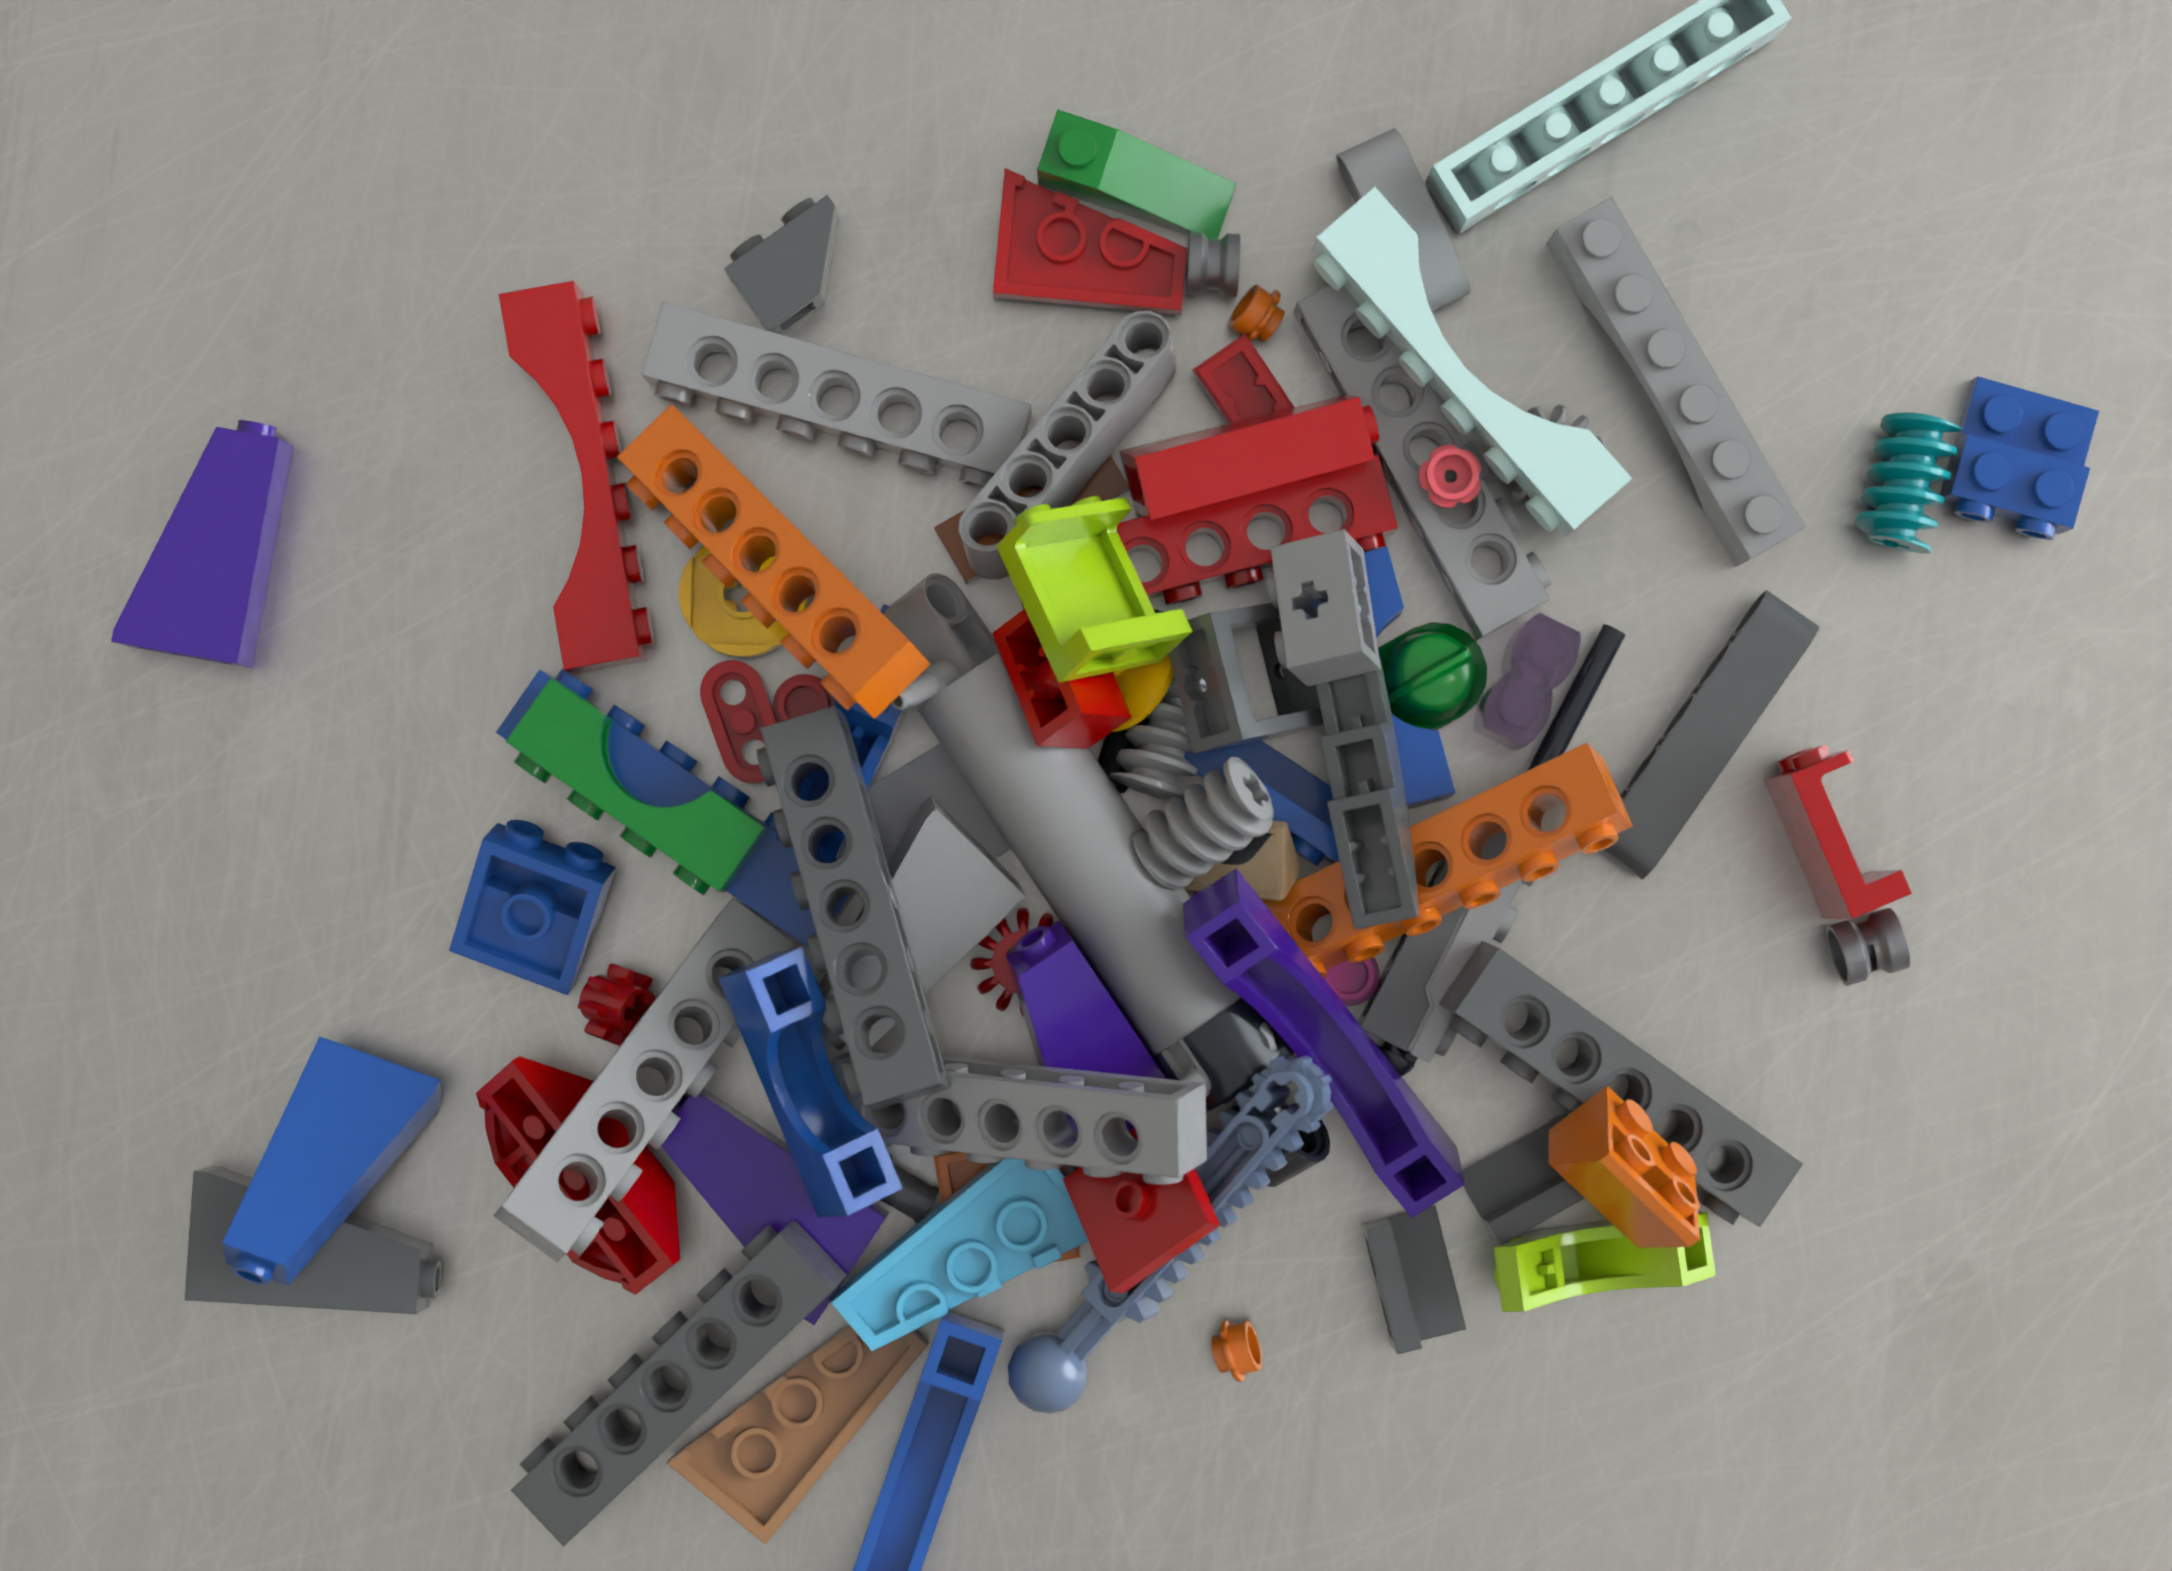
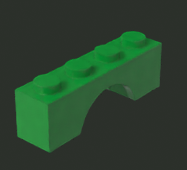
[506,678,770,895]

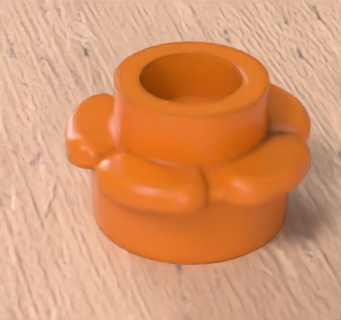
[1228,284,1285,342]
[1211,1319,1262,1382]

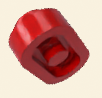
[700,660,778,784]

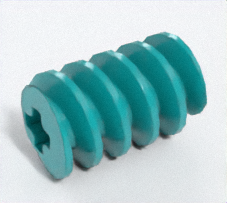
[1854,412,1963,554]

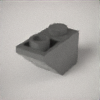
[724,195,839,335]

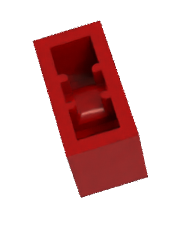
[992,608,1132,749]

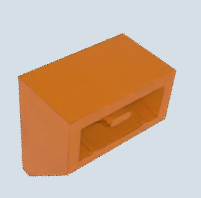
[1549,1085,1700,1248]

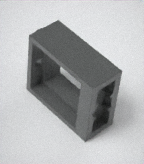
[1169,603,1324,754]

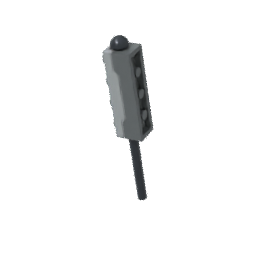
[1358,624,1626,1077]

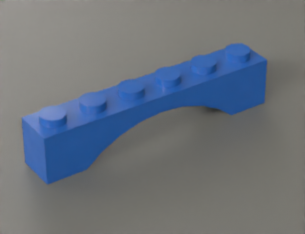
[853,1311,1004,1571]

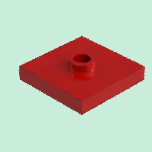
[1063,1127,1220,1294]

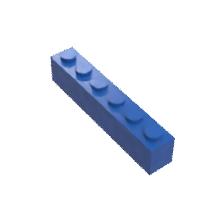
[496,668,856,948]

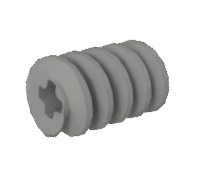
[1109,677,1207,799]
[1132,756,1274,890]

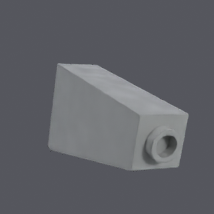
[819,795,1026,1050]

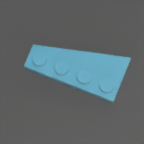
[829,1158,1088,1351]

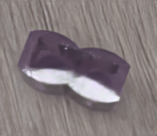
[1474,613,1581,751]

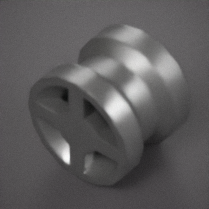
[1186,232,1240,297]

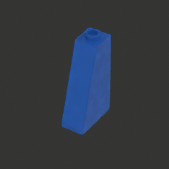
[222,1036,441,1286]

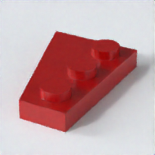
[993,168,1188,315]

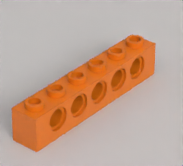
[617,404,931,719]
[1261,743,1633,979]

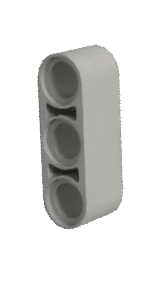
[1336,128,1470,311]

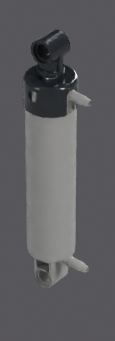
[884,573,1330,1187]

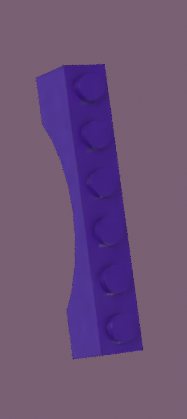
[1183,868,1465,1218]

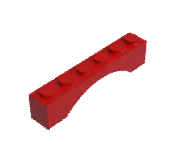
[498,281,655,674]

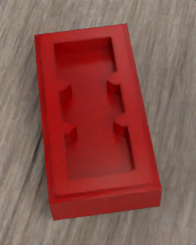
[1192,334,1294,424]

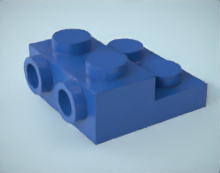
[1940,376,2099,540]
[449,820,616,995]

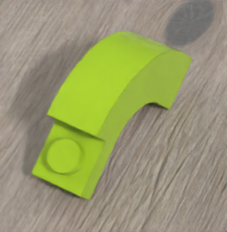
[1494,1212,1716,1312]

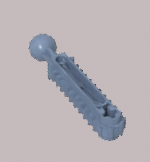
[1008,1056,1334,1414]

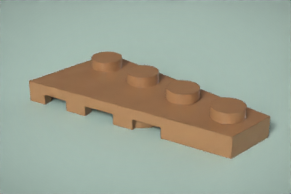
[666,1325,929,1544]

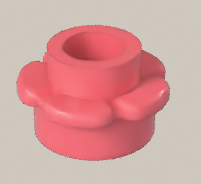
[1418,444,1481,508]

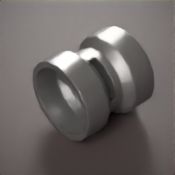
[1826,908,1910,986]

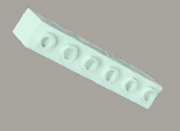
[1425,0,1792,235]

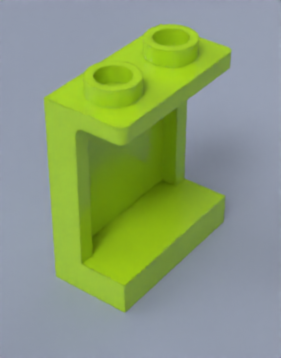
[996,496,1193,683]

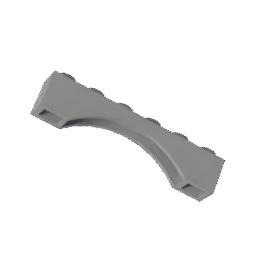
[1546,197,1806,567]

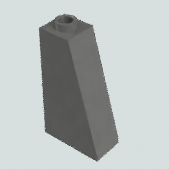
[184,1166,441,1314]

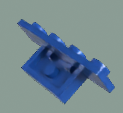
[1184,740,1340,866]

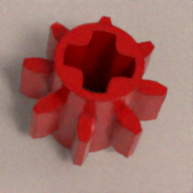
[577,963,656,1046]

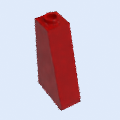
[1119,394,1379,520]

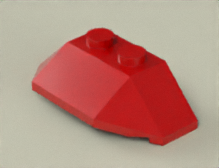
[476,1056,680,1295]

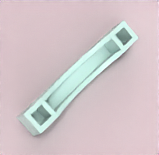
[1312,187,1633,537]

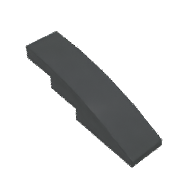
[1316,659,1420,930]

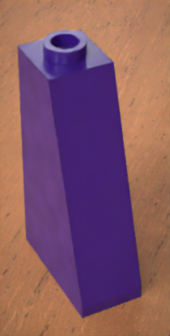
[111,420,294,668]
[1006,921,1166,1170]
[661,1088,889,1325]

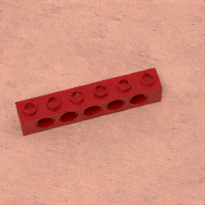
[1020,454,1398,609]

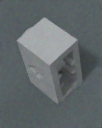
[1266,529,1381,687]

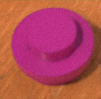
[1325,957,1380,1006]

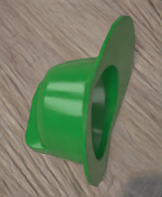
[1378,622,1487,730]

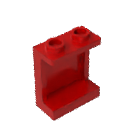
[1764,744,1912,919]

